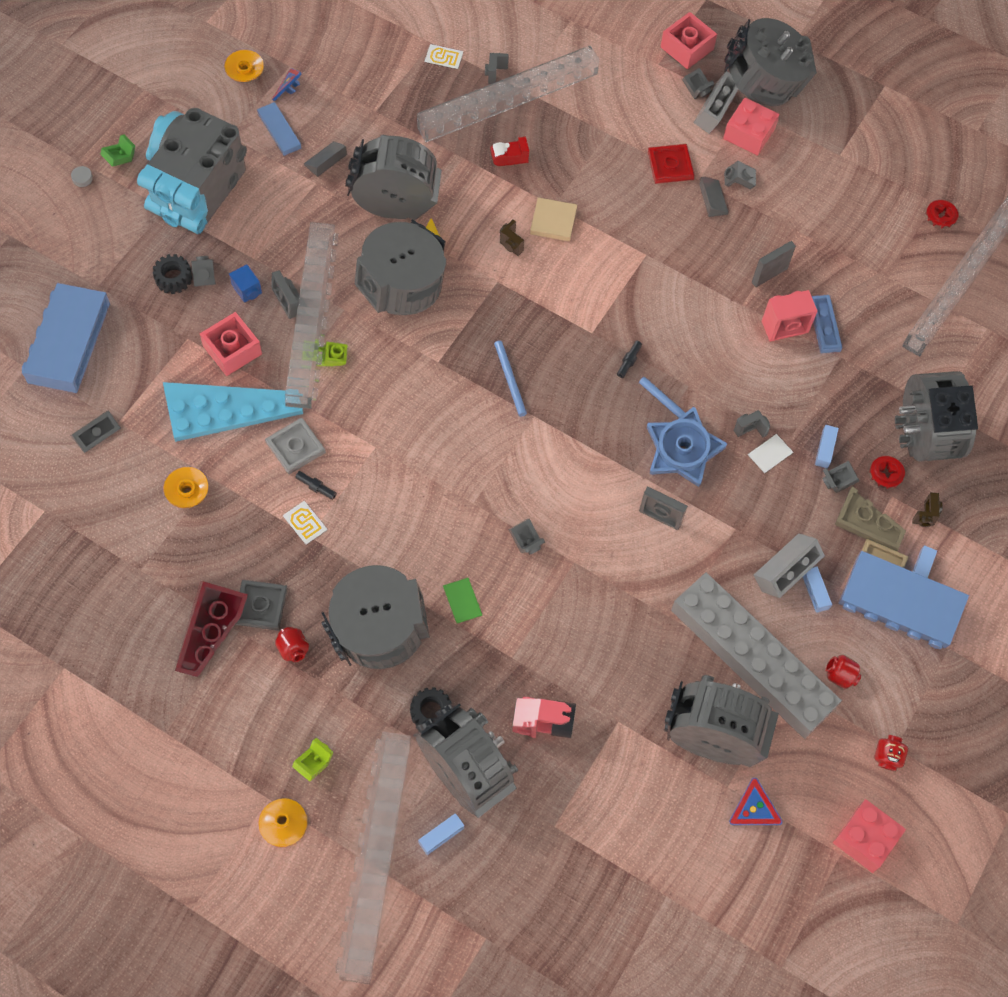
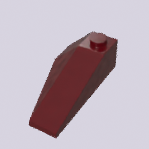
[175,581,248,677]

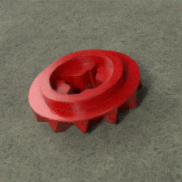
[926,200,959,229]
[869,456,905,489]

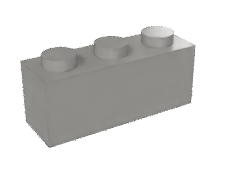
[693,71,738,134]
[754,533,825,598]

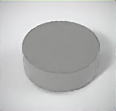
[71,166,93,187]

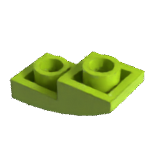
[301,341,348,366]

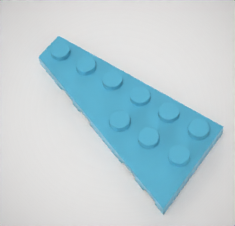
[163,382,303,442]

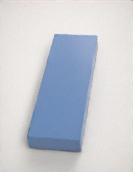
[257,102,301,156]
[812,295,842,353]

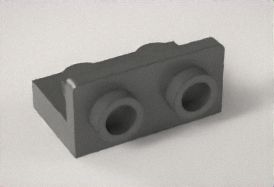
[271,270,308,319]

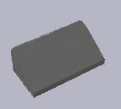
[304,141,347,177]
[699,177,728,217]
[70,411,121,453]

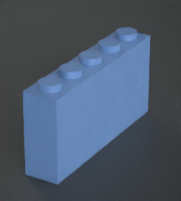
[22,283,110,393]
[838,551,969,649]

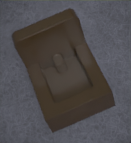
[499,219,524,256]
[912,492,943,527]

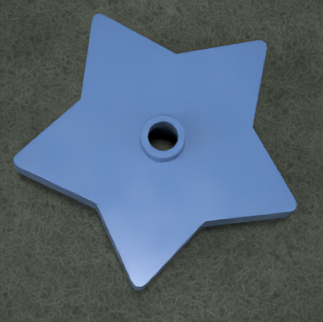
[647,407,727,487]

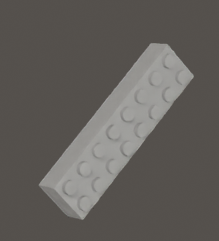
[671,572,842,739]

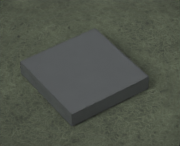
[752,241,796,287]
[639,486,688,530]
[235,580,288,631]

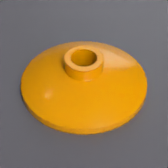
[224,50,264,82]
[163,467,209,508]
[259,798,307,847]

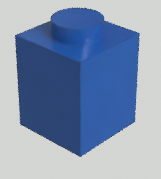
[229,264,262,303]

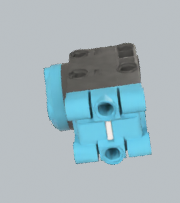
[137,108,247,234]

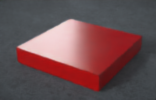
[648,144,695,184]

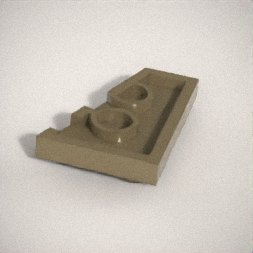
[835,486,906,551]

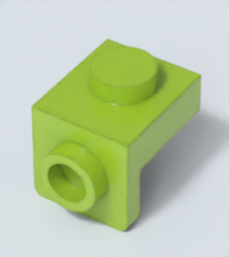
[292,738,333,782]

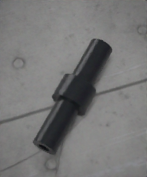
[617,341,642,378]
[295,471,337,500]

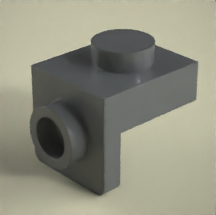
[485,53,509,84]
[682,68,715,99]
[724,161,756,189]
[191,256,216,286]
[733,410,770,438]
[822,461,860,493]
[508,519,545,555]

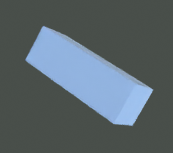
[815,425,839,469]
[913,545,937,578]
[802,566,832,613]
[418,813,464,855]

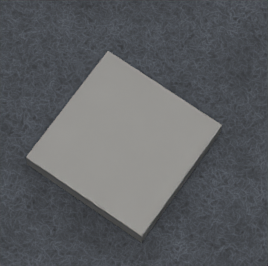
[265,418,326,474]

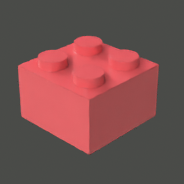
[660,12,717,70]
[723,98,780,156]
[762,290,817,342]
[200,312,262,376]
[833,799,906,873]

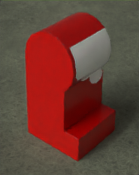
[490,136,530,166]

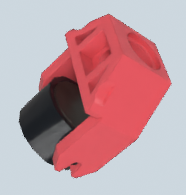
[513,697,576,739]

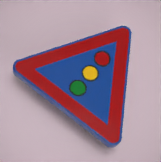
[272,68,302,101]
[729,778,783,825]

